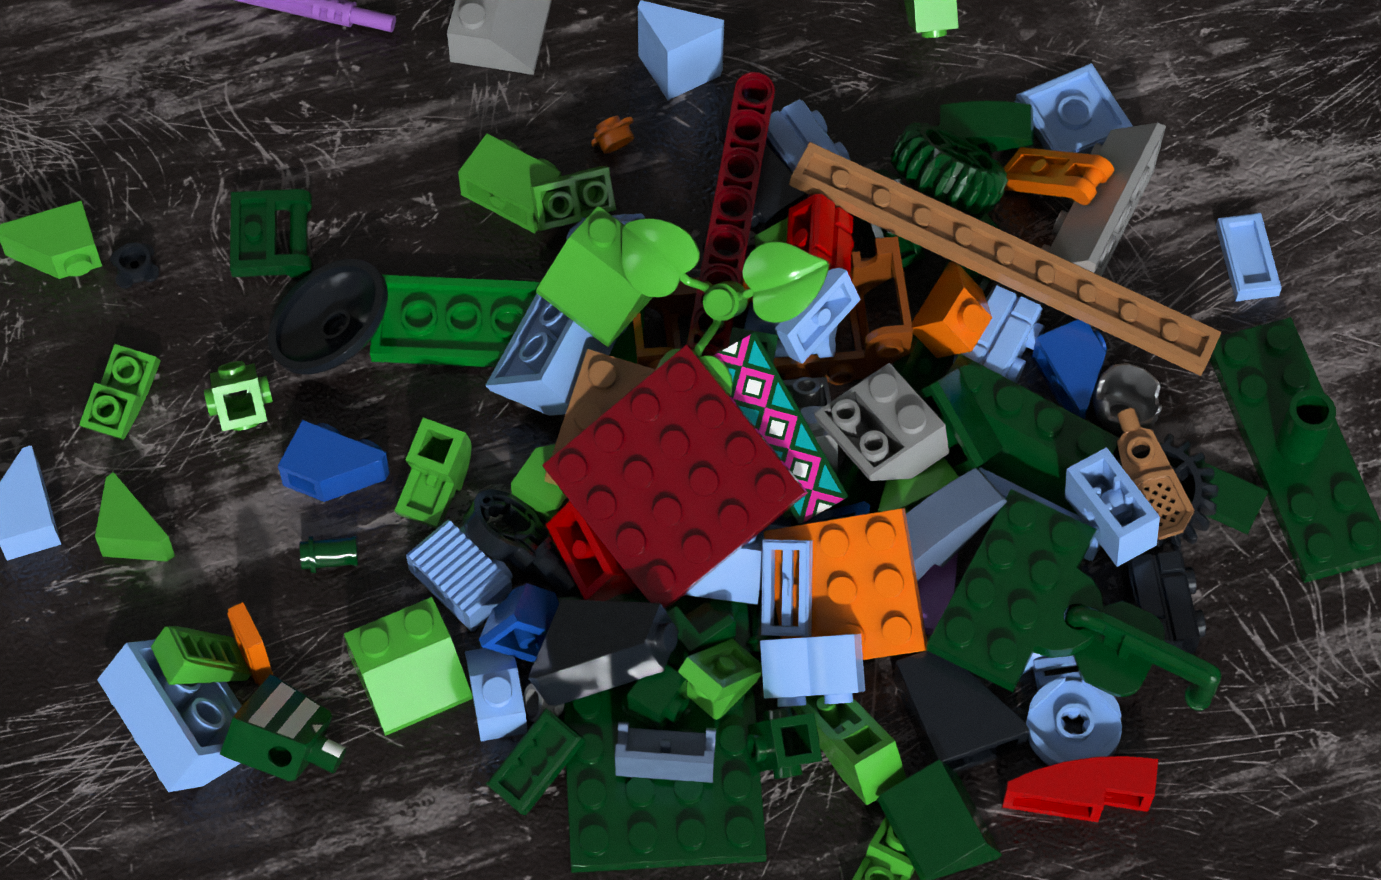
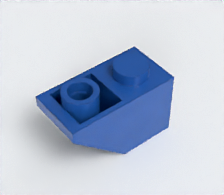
[278,420,390,502]

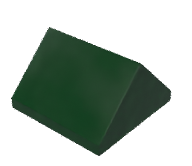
[916,368,1003,475]
[877,759,1002,880]

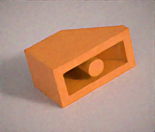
[912,261,992,358]

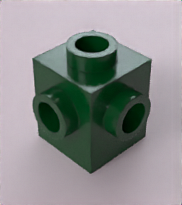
[746,707,822,779]

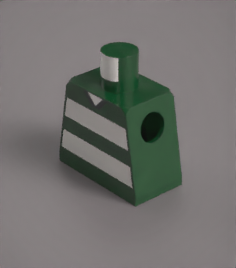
[220,674,347,781]

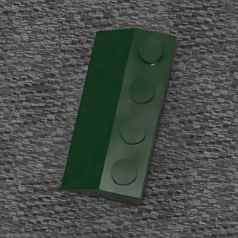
[946,354,1119,515]

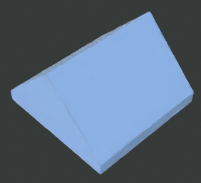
[638,0,724,100]

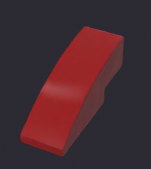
[1002,756,1158,822]

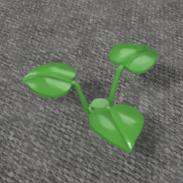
[622,218,829,396]

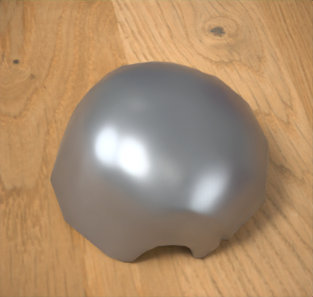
[1092,363,1162,435]

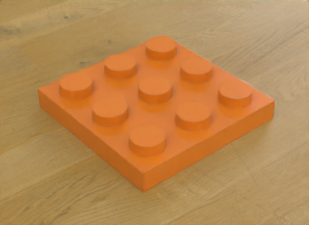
[763,508,927,660]

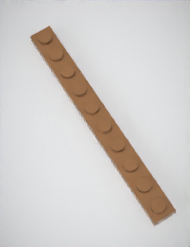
[789,142,1221,376]

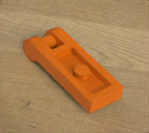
[1004,147,1114,205]

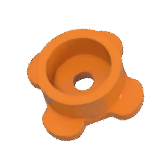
[591,116,635,154]

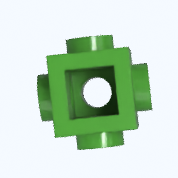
[204,361,273,431]

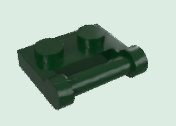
[230,189,312,279]

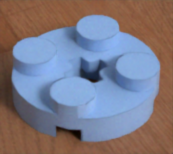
[1026,678,1122,766]

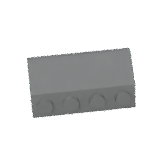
[447,0,552,75]
[1041,123,1166,276]

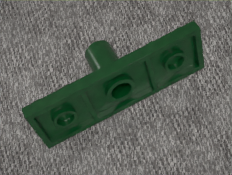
[1209,317,1381,583]

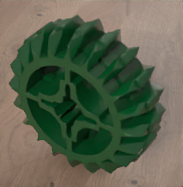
[890,123,1008,214]

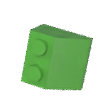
[536,206,653,347]
[344,597,473,736]

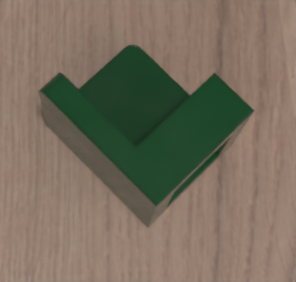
[667,602,736,663]

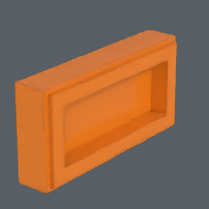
[227,602,273,686]

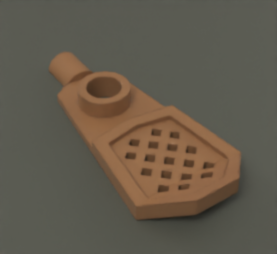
[1117,408,1194,540]

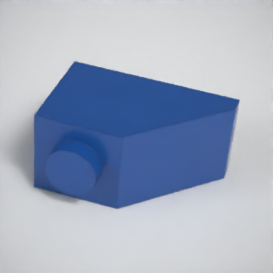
[1032,319,1107,419]
[479,583,559,663]

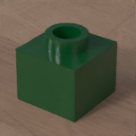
[627,665,690,730]

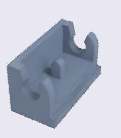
[615,721,716,783]

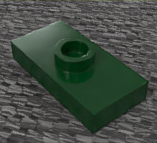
[486,708,586,815]

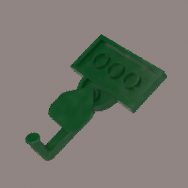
[926,489,1222,711]

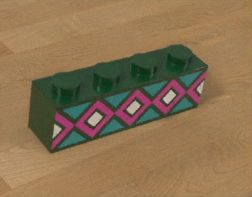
[713,332,849,525]

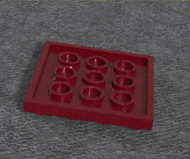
[542,344,808,610]

